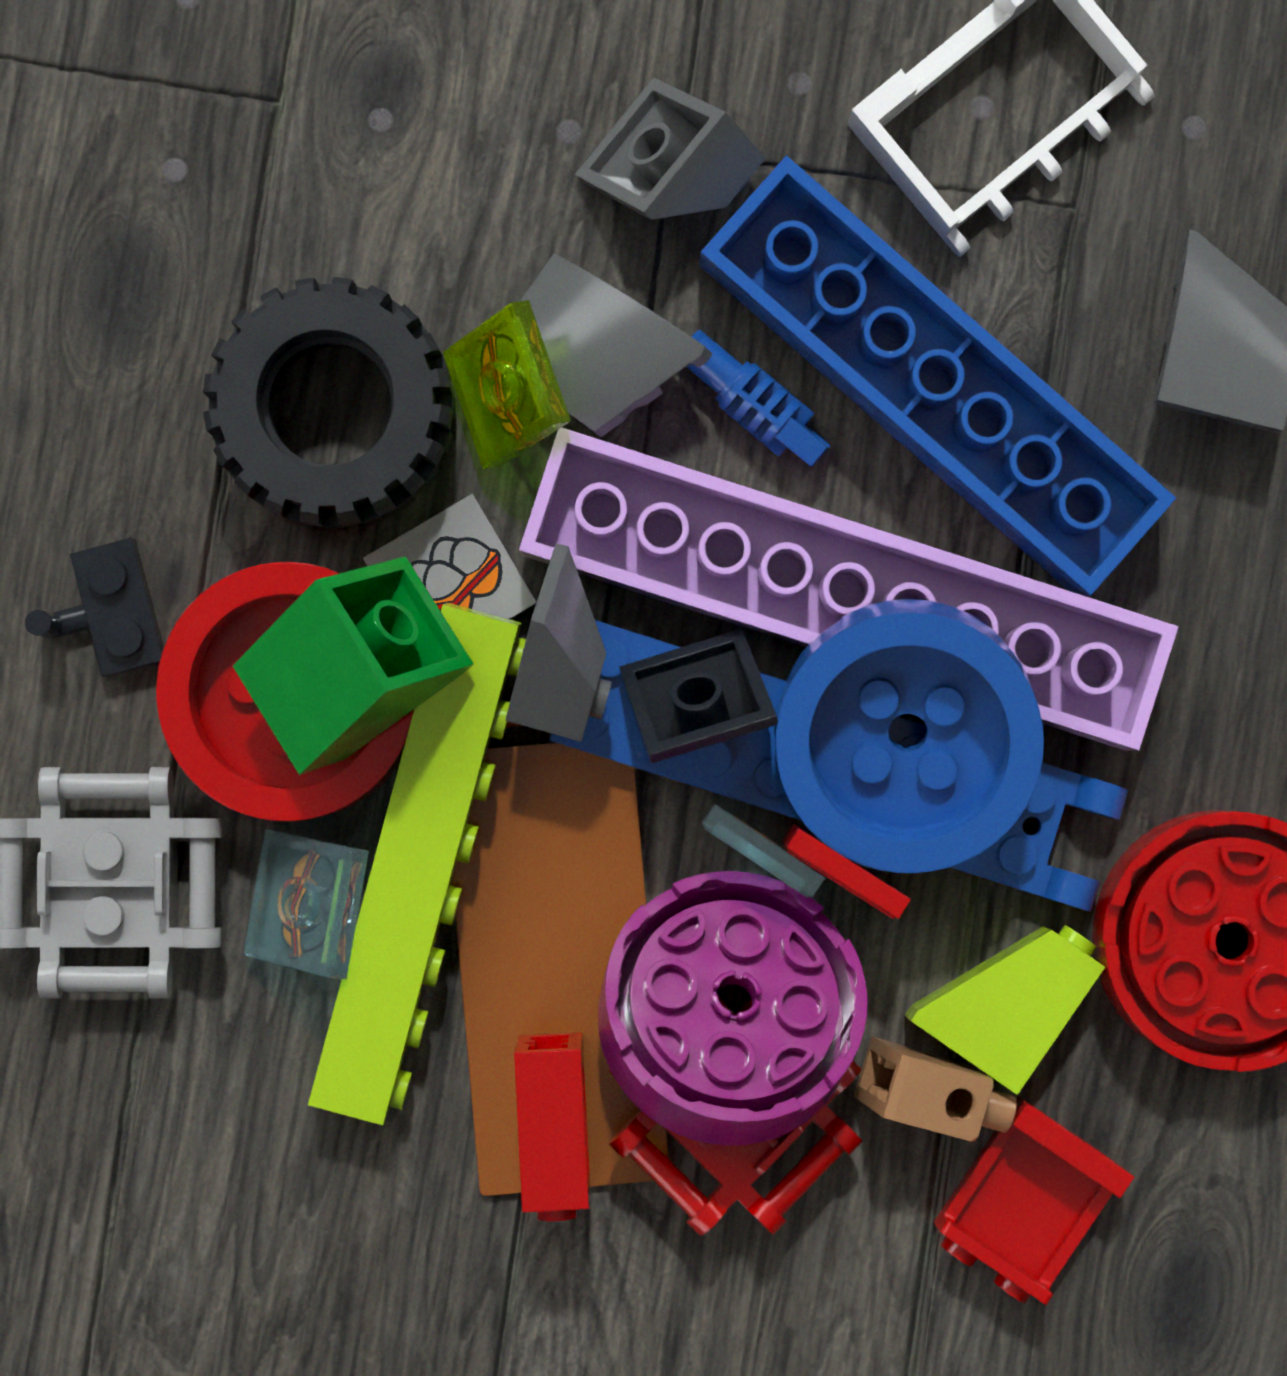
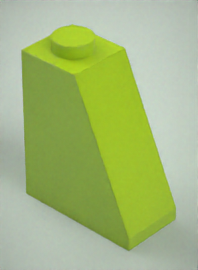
[905,925,1105,1095]

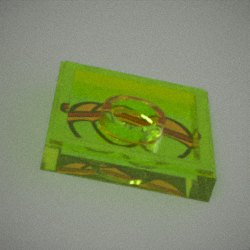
[443,300,571,469]

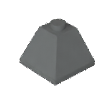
[574,77,766,220]
[505,543,612,742]

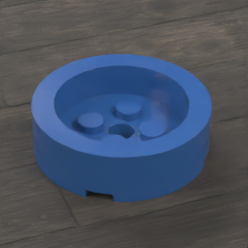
[776,599,1044,873]

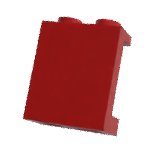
[933,1096,1135,1305]

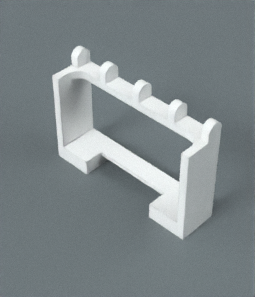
[847,0,1155,257]

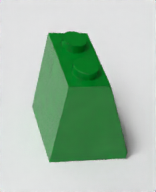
[233,556,474,775]

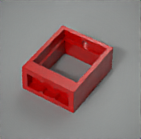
[514,1032,590,1222]

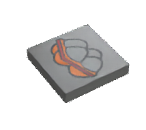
[363,494,537,620]

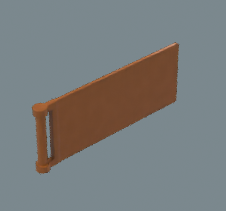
[452,721,668,1196]

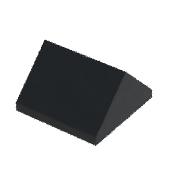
[619,629,778,764]

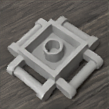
[0,767,222,999]

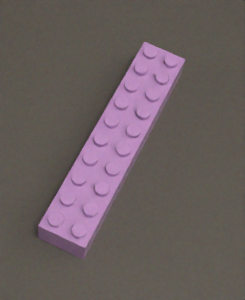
[519,427,1179,751]

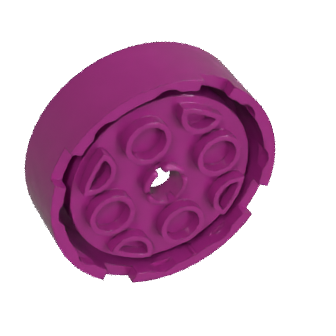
[597,871,867,1145]

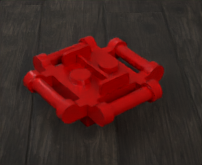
[608,994,863,1237]

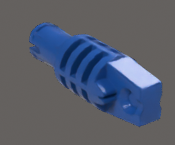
[686,330,830,466]

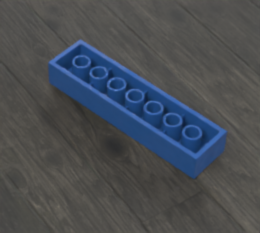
[699,155,1176,597]

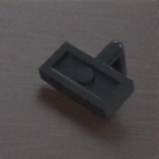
[25,537,164,677]

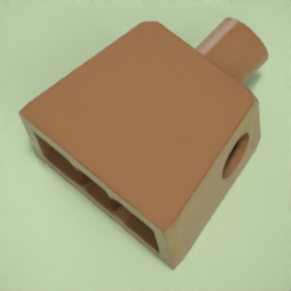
[853,1036,1016,1142]

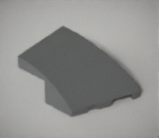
[1153,229,1287,434]
[482,253,712,437]

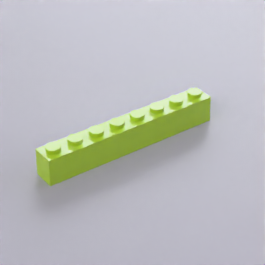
[308,603,526,1125]

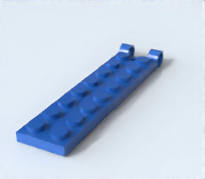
[549,620,1129,912]

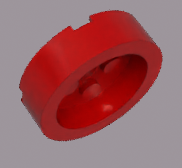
[156,562,414,821]
[1092,810,1287,1072]

